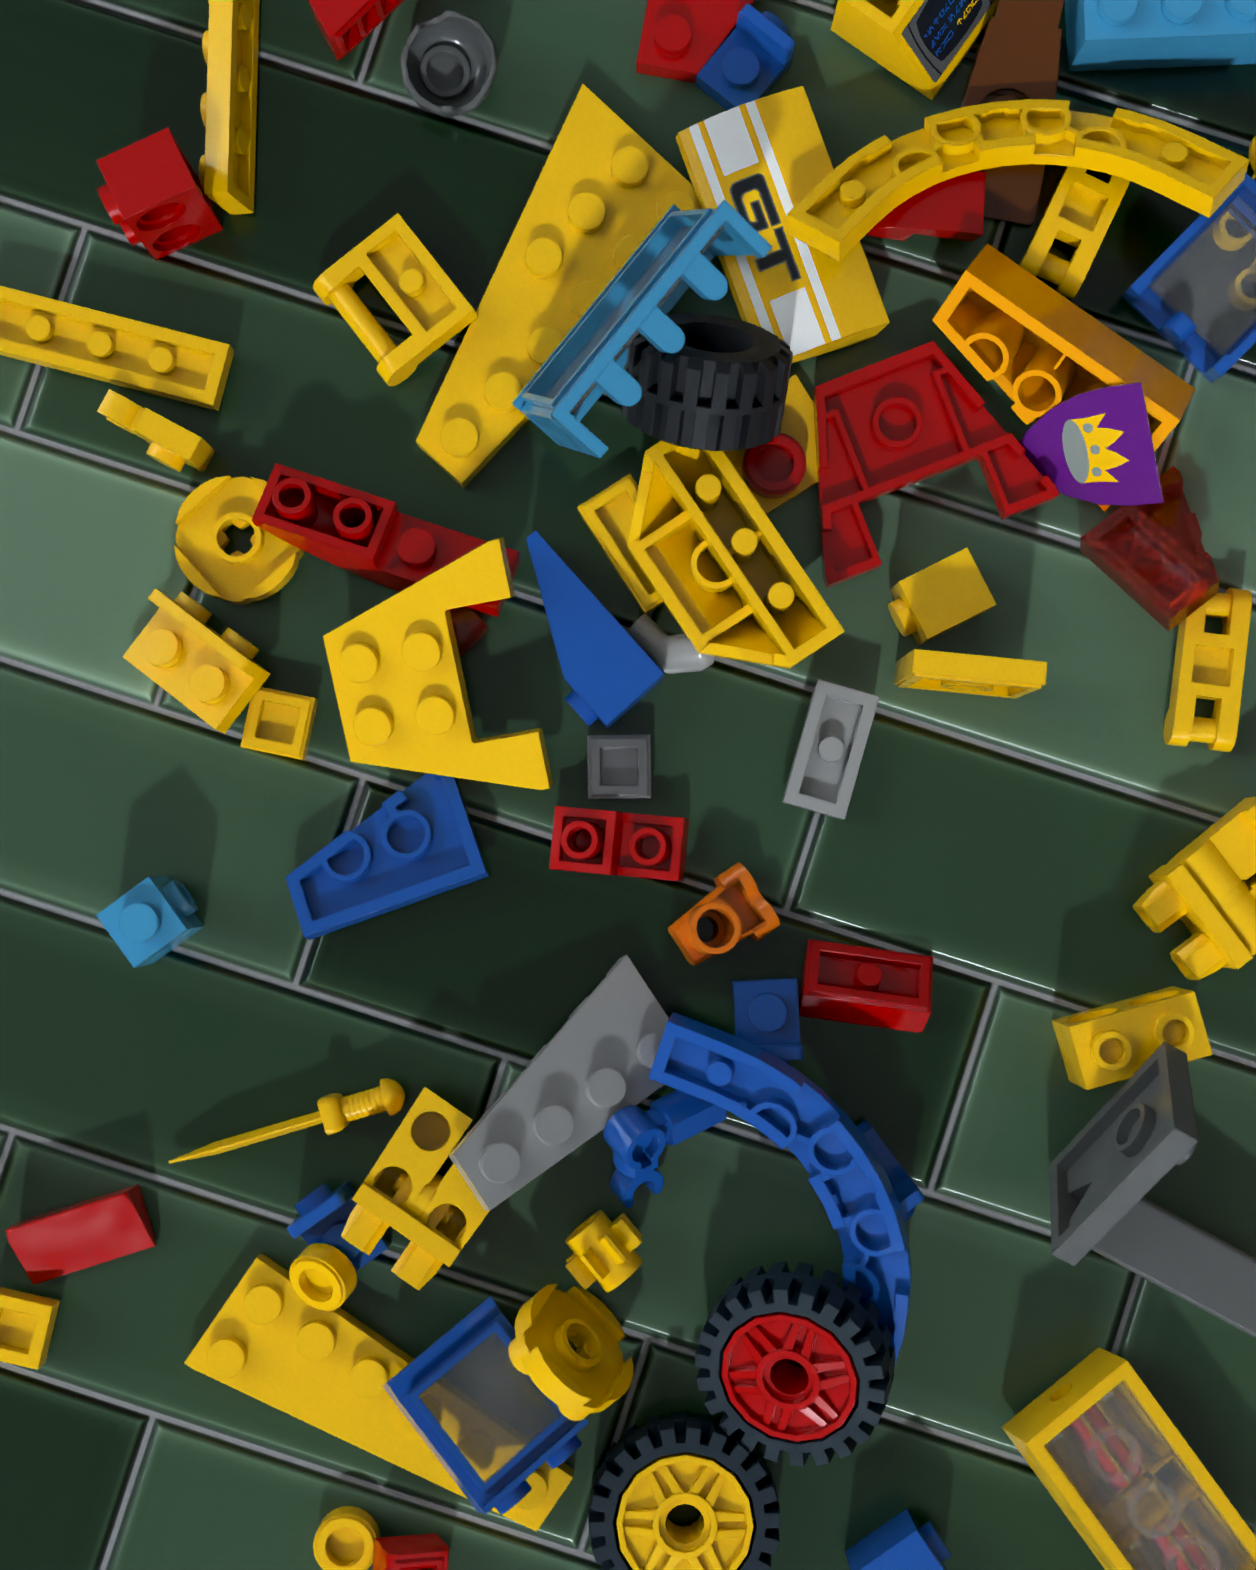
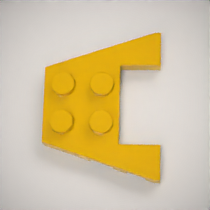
[323,537,553,790]

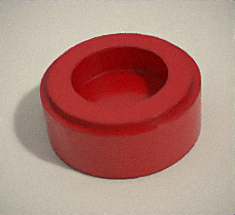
[742,432,806,499]

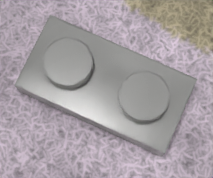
[782,679,879,820]

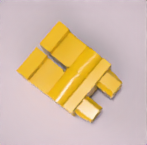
[1133,796,1256,981]
[341,1087,489,1290]

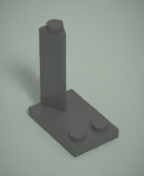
[1049,1041,1256,1338]

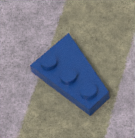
[285,773,489,940]

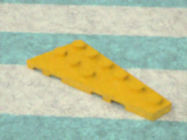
[416,84,701,488]

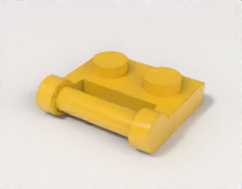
[312,213,478,387]

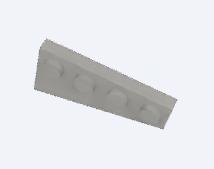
[448,955,669,1211]

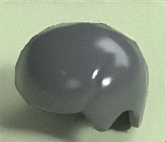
[400,10,498,117]

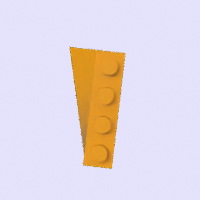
[932,243,1196,512]

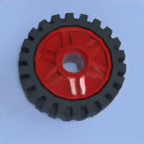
[695,1262,896,1467]

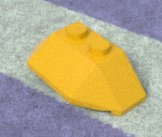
[627,441,845,669]

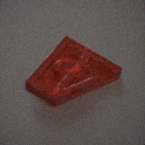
[1080,466,1219,632]

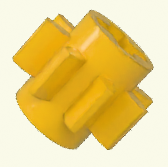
[565,1210,643,1292]

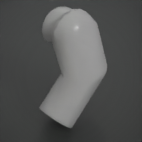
[627,613,715,674]

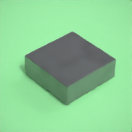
[587,735,651,799]

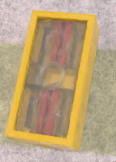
[1002,1347,1256,1570]

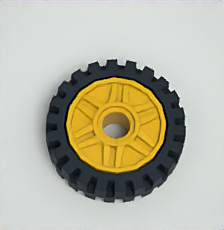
[588,1411,781,1570]

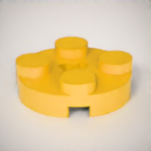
[174,475,305,605]
[508,1284,634,1421]

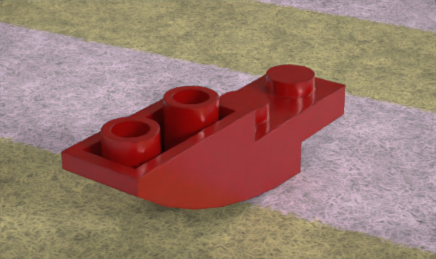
[252,463,520,617]

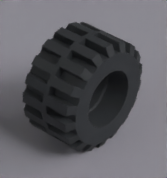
[621,313,793,451]

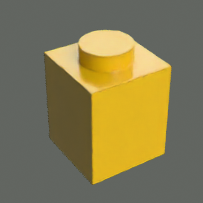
[888,547,997,646]

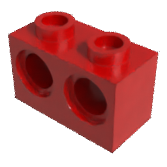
[96,127,223,260]

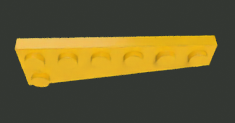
[184,1253,574,1532]

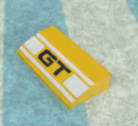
[675,86,890,363]

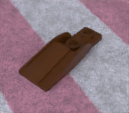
[960,0,1064,225]

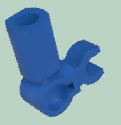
[603,1090,726,1209]

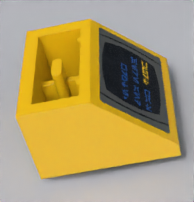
[831,0,998,101]

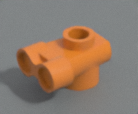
[668,862,780,966]

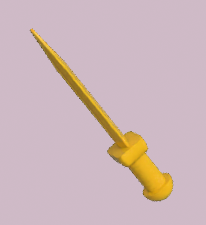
[168,1078,405,1164]

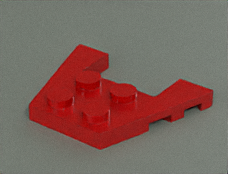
[813,341,1060,588]

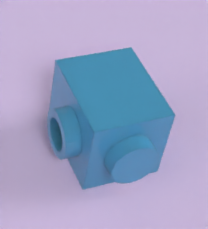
[96,876,204,968]

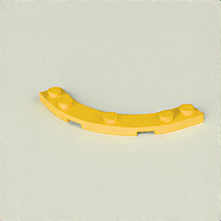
[787,99,1249,261]

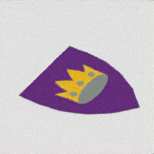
[1020,382,1164,506]

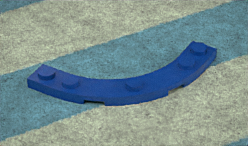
[649,1012,912,1368]

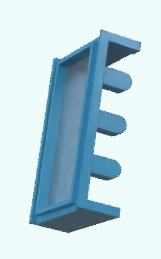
[511,200,772,459]

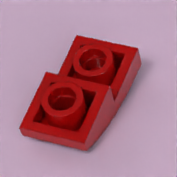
[865,171,986,242]
[549,806,689,882]

